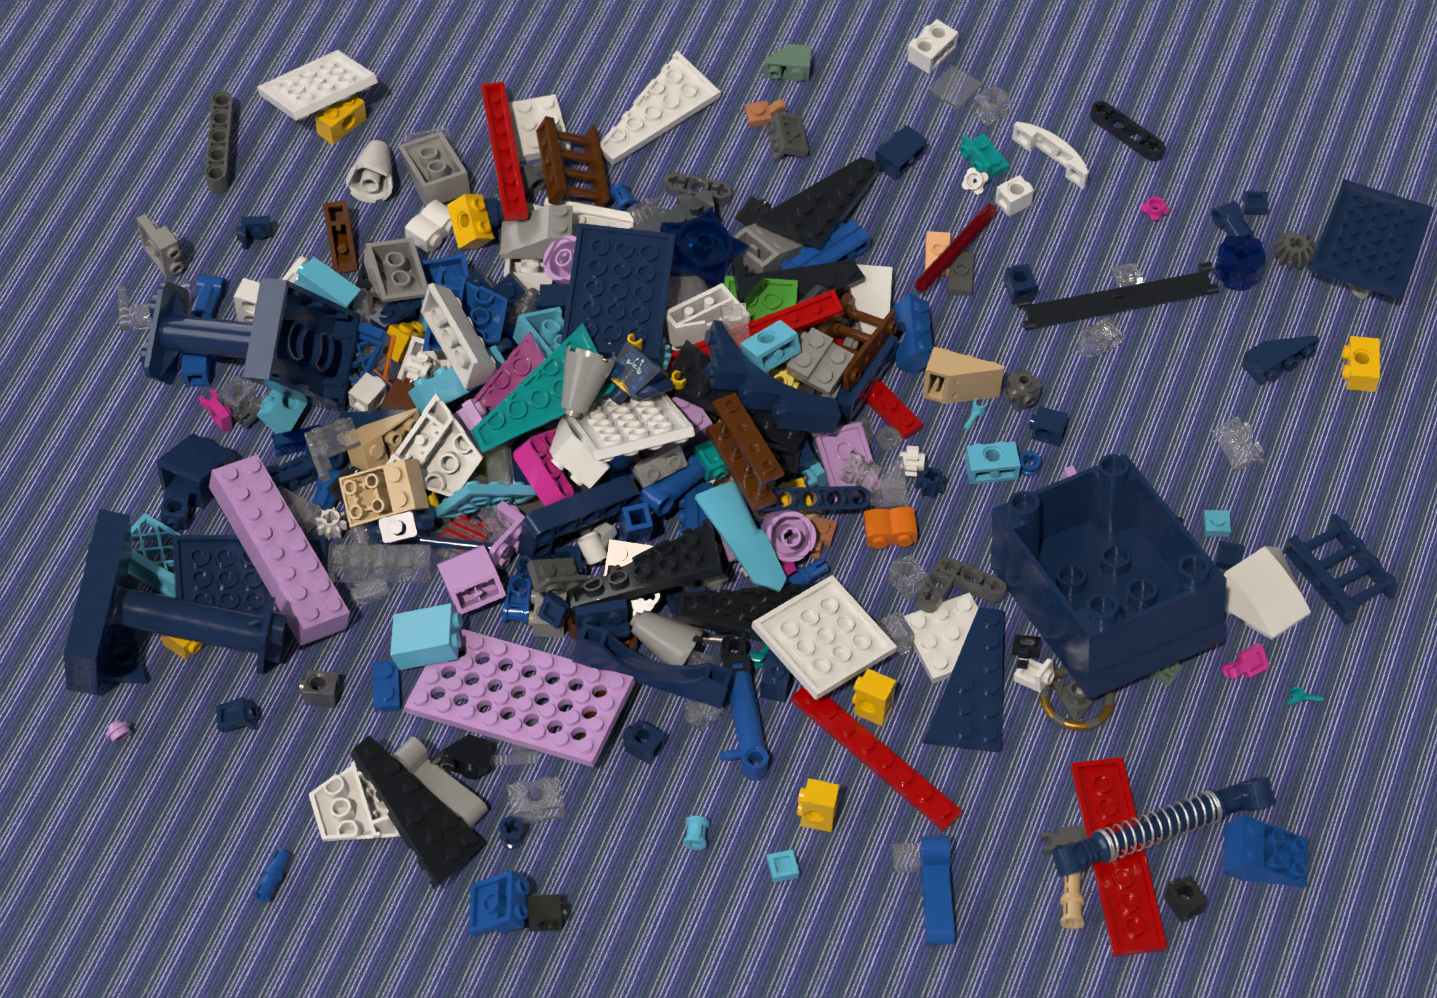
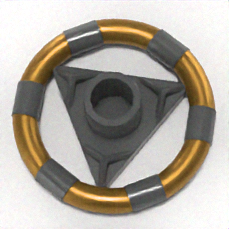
[1040,666,1115,731]

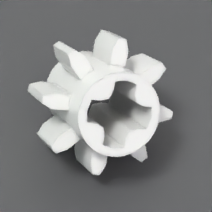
[404,351,435,382]
[899,446,925,477]
[315,507,347,540]

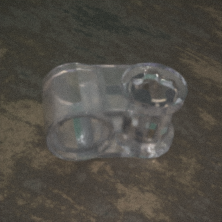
[1077,317,1125,358]

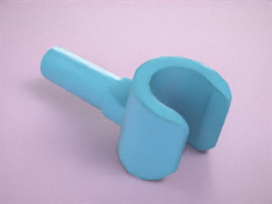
[963,397,988,431]

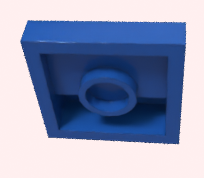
[468,870,529,937]

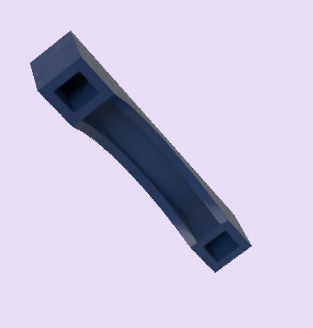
[572,623,733,709]

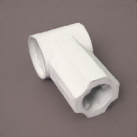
[577,522,617,565]

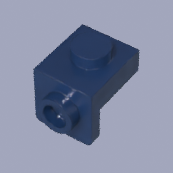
[555,545,587,575]

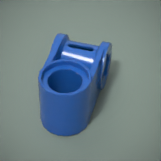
[502,574,532,625]

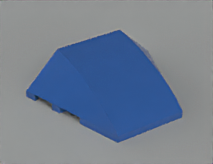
[422,266,508,352]

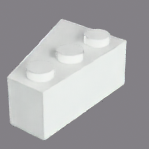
[663,283,750,347]

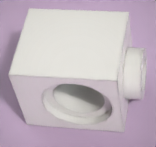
[995,175,1034,217]
[348,372,387,411]

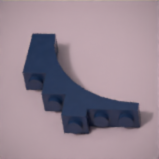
[705,320,841,433]

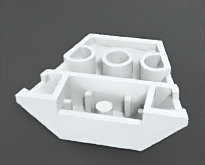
[386,393,484,497]
[1223,546,1311,640]
[309,761,400,841]

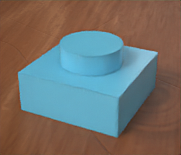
[1203,510,1231,537]
[767,849,799,883]

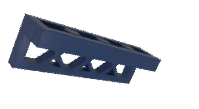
[836,335,898,423]
[214,454,318,520]

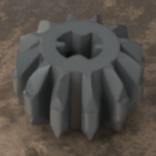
[1274,230,1315,270]

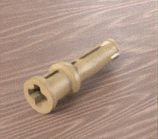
[1060,871,1085,929]

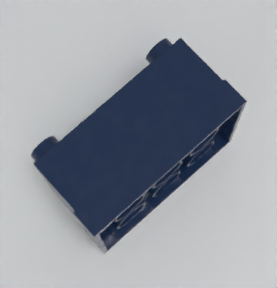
[991,454,1227,700]

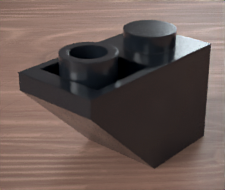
[430,734,492,780]

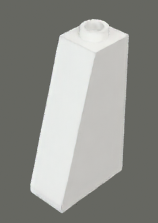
[846,264,892,346]

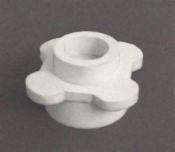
[962,168,989,195]

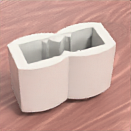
[405,200,454,252]

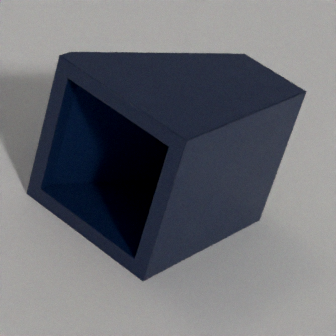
[156,433,236,510]

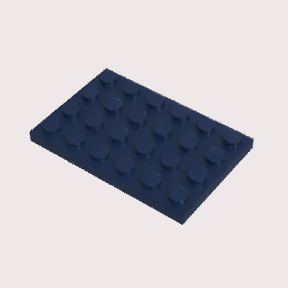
[1309,179,1434,300]
[560,223,675,364]
[171,535,329,627]

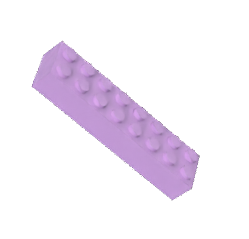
[209,454,350,646]

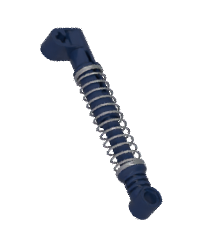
[1051,777,1276,877]

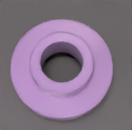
[105,720,131,743]

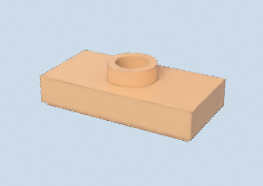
[925,231,950,275]

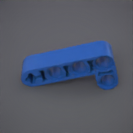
[919,835,954,945]

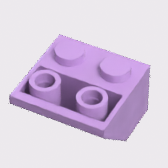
[437,545,506,615]

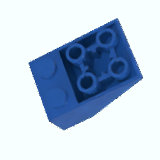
[1223,814,1308,887]

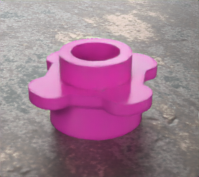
[1141,197,1169,221]

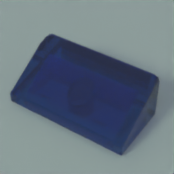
[271,425,322,457]

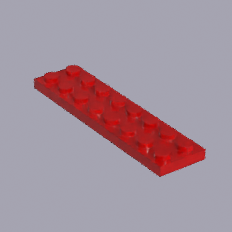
[1070,757,1167,957]

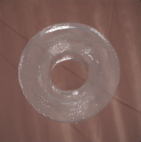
[876,427,901,451]

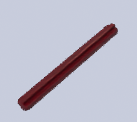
[915,203,997,292]

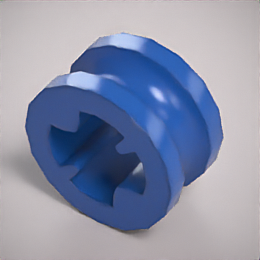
[1019,451,1041,476]

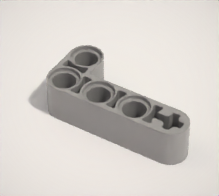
[392,736,488,829]

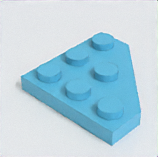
[435,481,536,519]

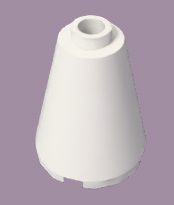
[346,140,393,203]

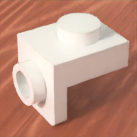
[1014,658,1055,693]

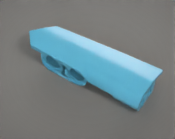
[695,481,787,592]

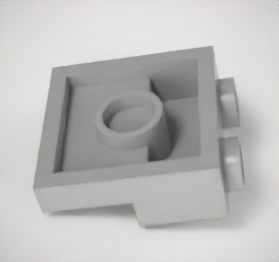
[136,214,184,279]
[785,327,855,397]

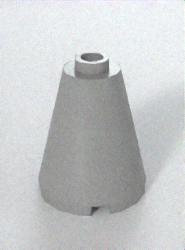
[561,346,615,418]
[629,610,703,666]

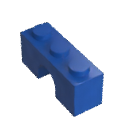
[891,293,933,374]

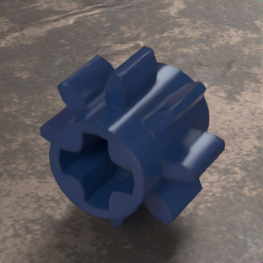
[915,466,946,498]

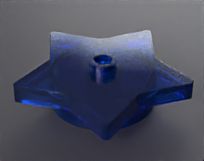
[660,208,749,287]

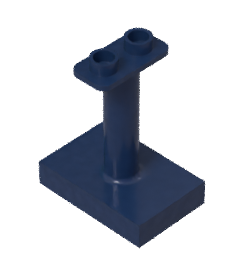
[140,278,361,410]
[64,509,287,696]

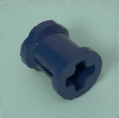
[499,816,524,850]

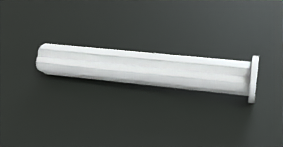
[544,197,638,226]

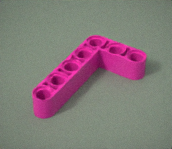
[513,428,574,506]

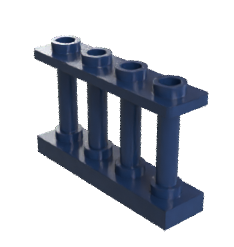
[1284,513,1398,625]

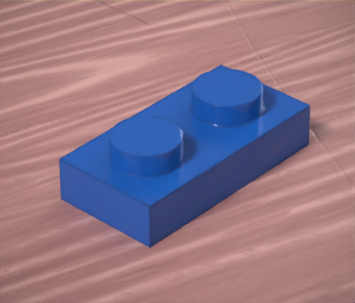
[372,661,400,712]

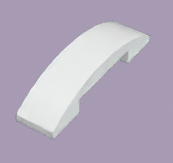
[1012,122,1089,189]

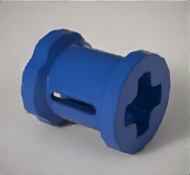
[610,183,638,212]

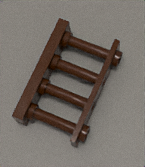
[536,116,610,207]
[817,293,898,391]
[705,393,785,512]

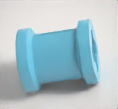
[683,816,710,850]

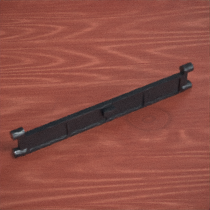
[1016,262,1219,330]

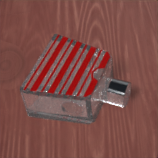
[434,511,491,560]

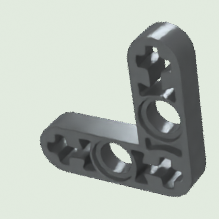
[916,557,1007,612]

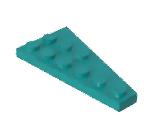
[471,323,615,454]

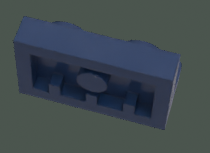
[369,298,421,332]
[575,599,630,639]

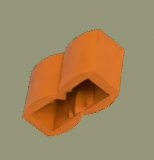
[863,507,917,549]

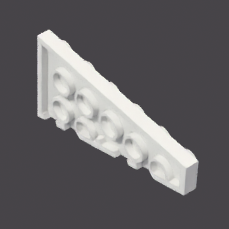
[599,51,721,165]

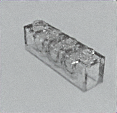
[328,544,432,583]

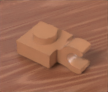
[745,99,786,128]
[809,516,837,559]

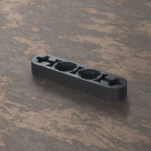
[1090,101,1165,162]

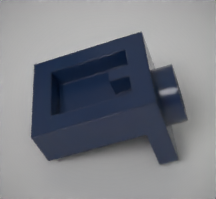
[236,216,272,249]
[216,697,259,733]

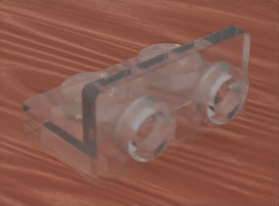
[1212,416,1265,472]

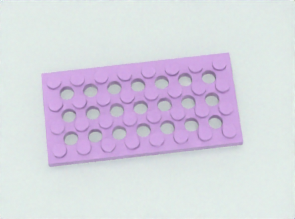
[404,628,635,767]

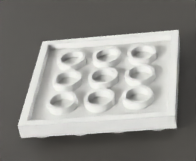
[257,50,378,121]
[752,575,897,700]

